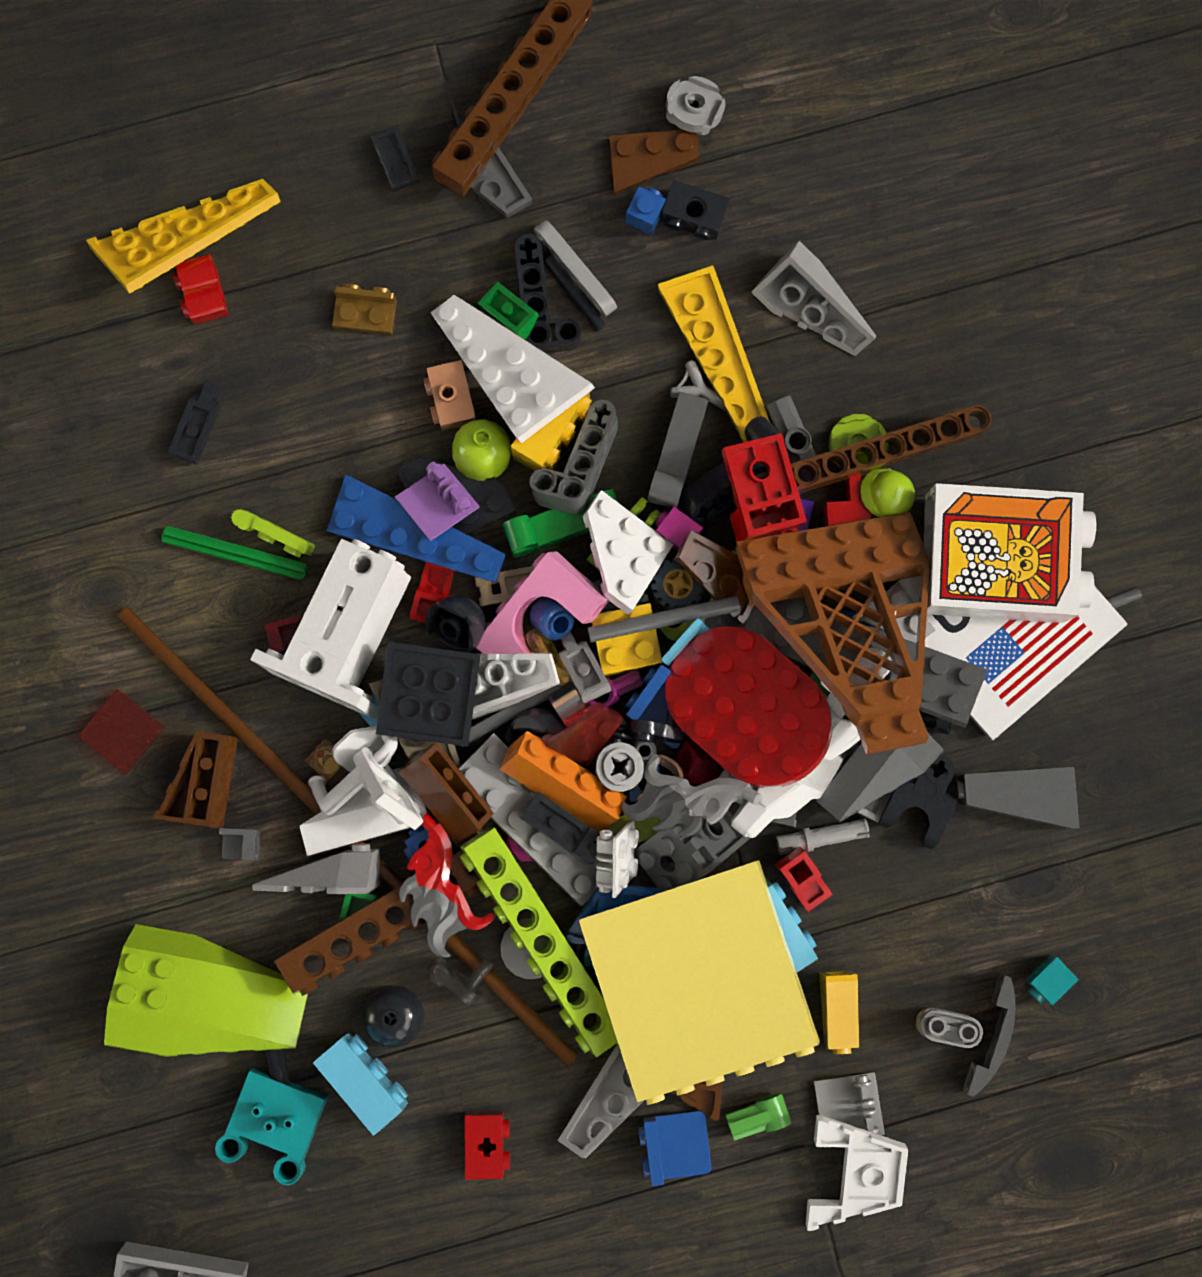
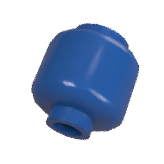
[530,597,574,640]

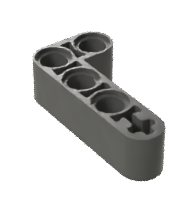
[647,391,709,509]
[529,400,618,514]

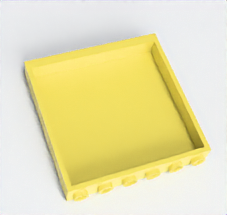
[579,861,820,1105]

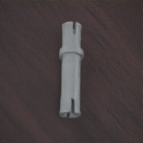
[776,818,870,855]

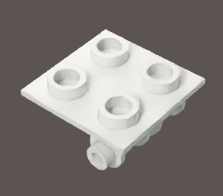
[596,820,639,898]

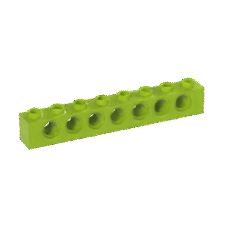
[459,826,618,1057]

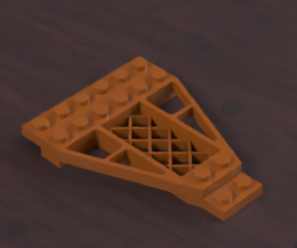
[735,512,930,755]

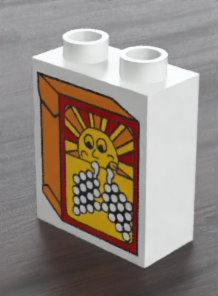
[923,483,1096,623]

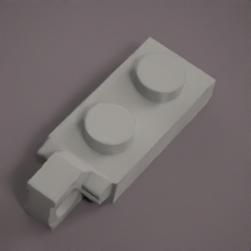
[559,632,612,703]

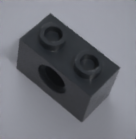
[661,180,730,240]

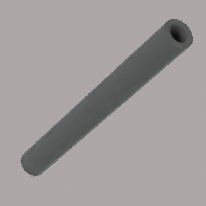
[587,596,740,643]

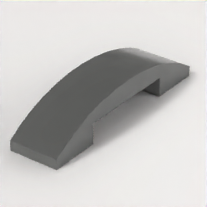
[962,974,1016,1097]

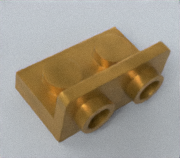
[332,284,397,335]

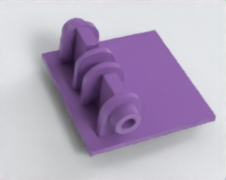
[395,462,480,541]

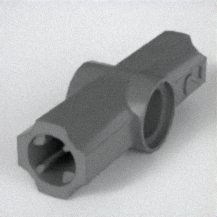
[765,396,816,482]

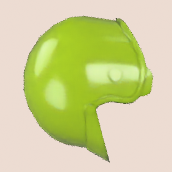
[860,468,915,518]

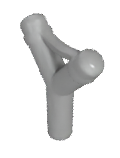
[670,360,726,411]

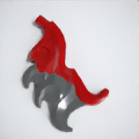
[399,813,495,957]

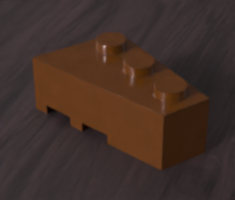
[153,731,238,828]

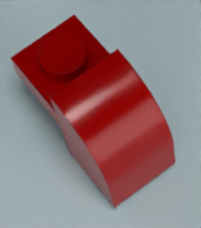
[823,474,872,527]
[774,846,833,912]

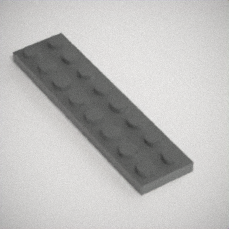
[739,598,988,728]

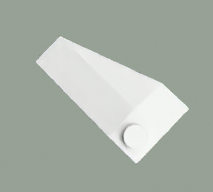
[472,654,560,721]
[299,768,427,856]

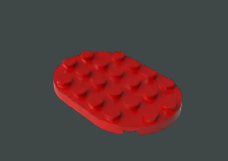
[665,626,833,788]

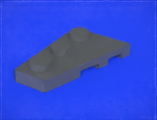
[455,131,533,218]

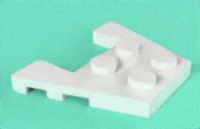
[805,1115,908,1231]

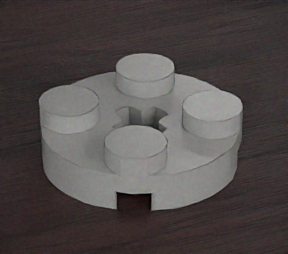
[665,76,725,135]

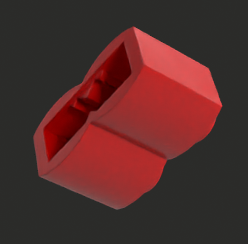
[173,254,229,325]

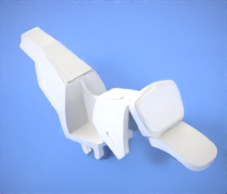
[731,648,892,838]

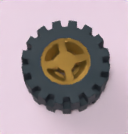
[651,558,704,611]

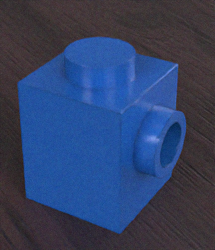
[626,187,666,235]

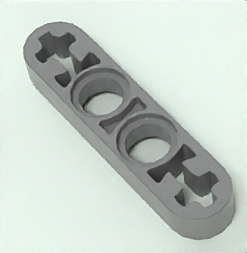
[533,219,617,317]

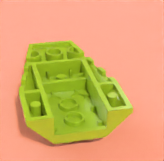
[104,924,308,1057]

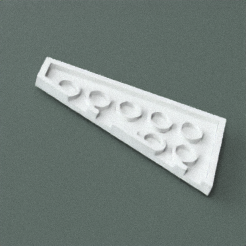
[431,295,595,443]

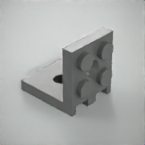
[634,810,750,892]

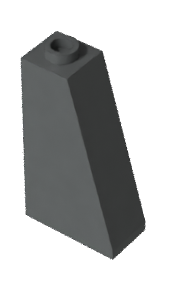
[955,767,1080,829]

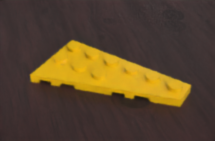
[86,179,281,294]

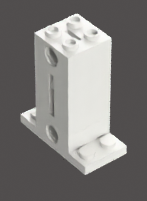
[250,539,411,719]

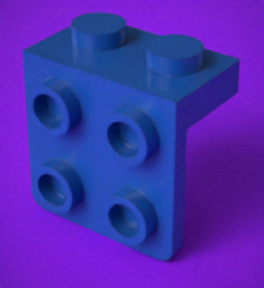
[625,665,687,748]
[638,1111,712,1186]

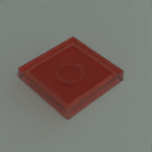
[78,689,165,774]

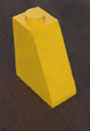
[819,970,859,1054]

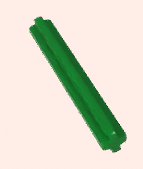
[162,526,308,580]

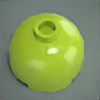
[452,419,512,481]

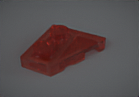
[541,702,624,767]

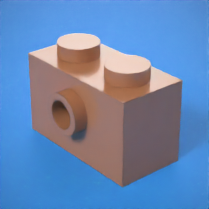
[423,360,476,432]

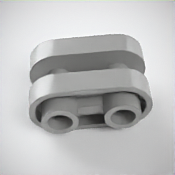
[916,1007,983,1048]

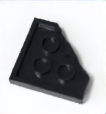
[396,457,516,535]

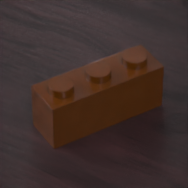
[399,742,494,843]

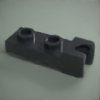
[520,792,600,865]

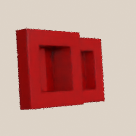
[409,562,456,623]

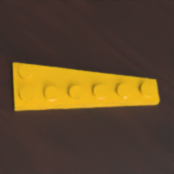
[658,266,770,442]

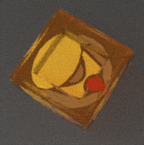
[305,738,342,781]

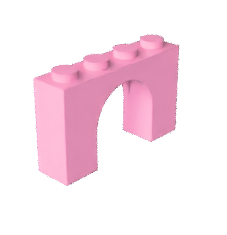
[476,552,609,654]

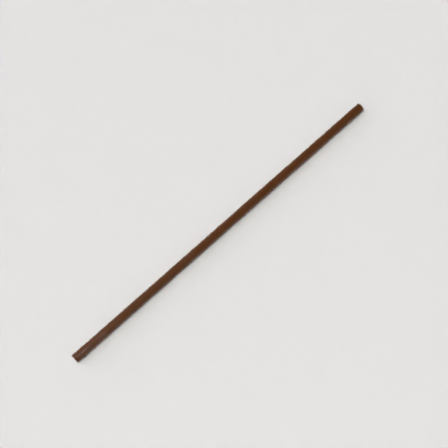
[117,607,578,1066]

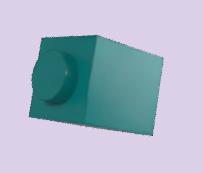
[1025,955,1079,1005]

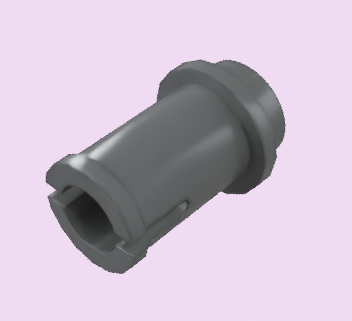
[633,741,657,764]

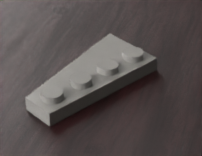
[558,1044,643,1159]

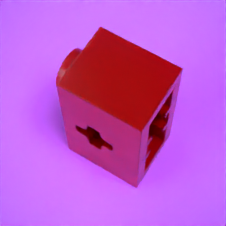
[465,1111,510,1180]

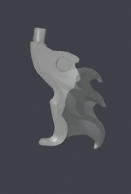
[622,754,762,838]

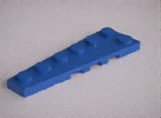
[327,475,505,583]

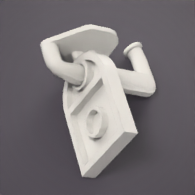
[308,726,424,830]

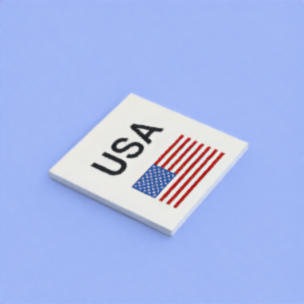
[892,576,1128,741]

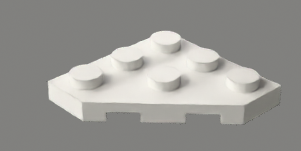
[583,490,673,614]

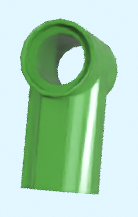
[725,1093,792,1141]

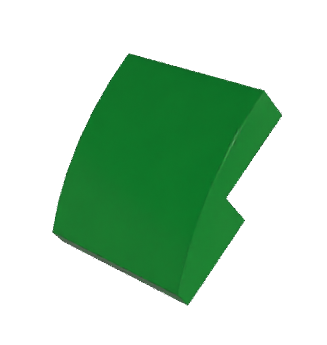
[478,282,539,340]

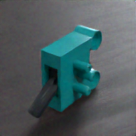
[215,1049,328,1185]

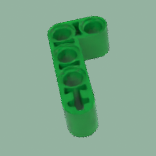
[502,489,618,558]

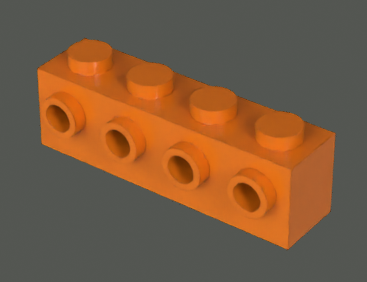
[499,731,627,833]

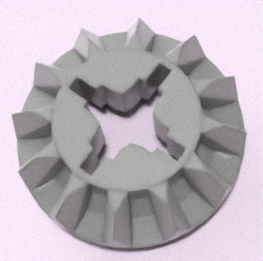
[595,742,644,792]

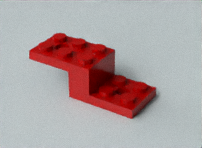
[721,433,807,542]

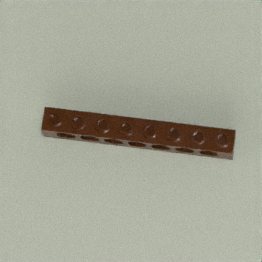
[431,0,593,197]
[274,850,498,996]

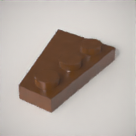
[609,129,700,196]
[675,530,753,626]

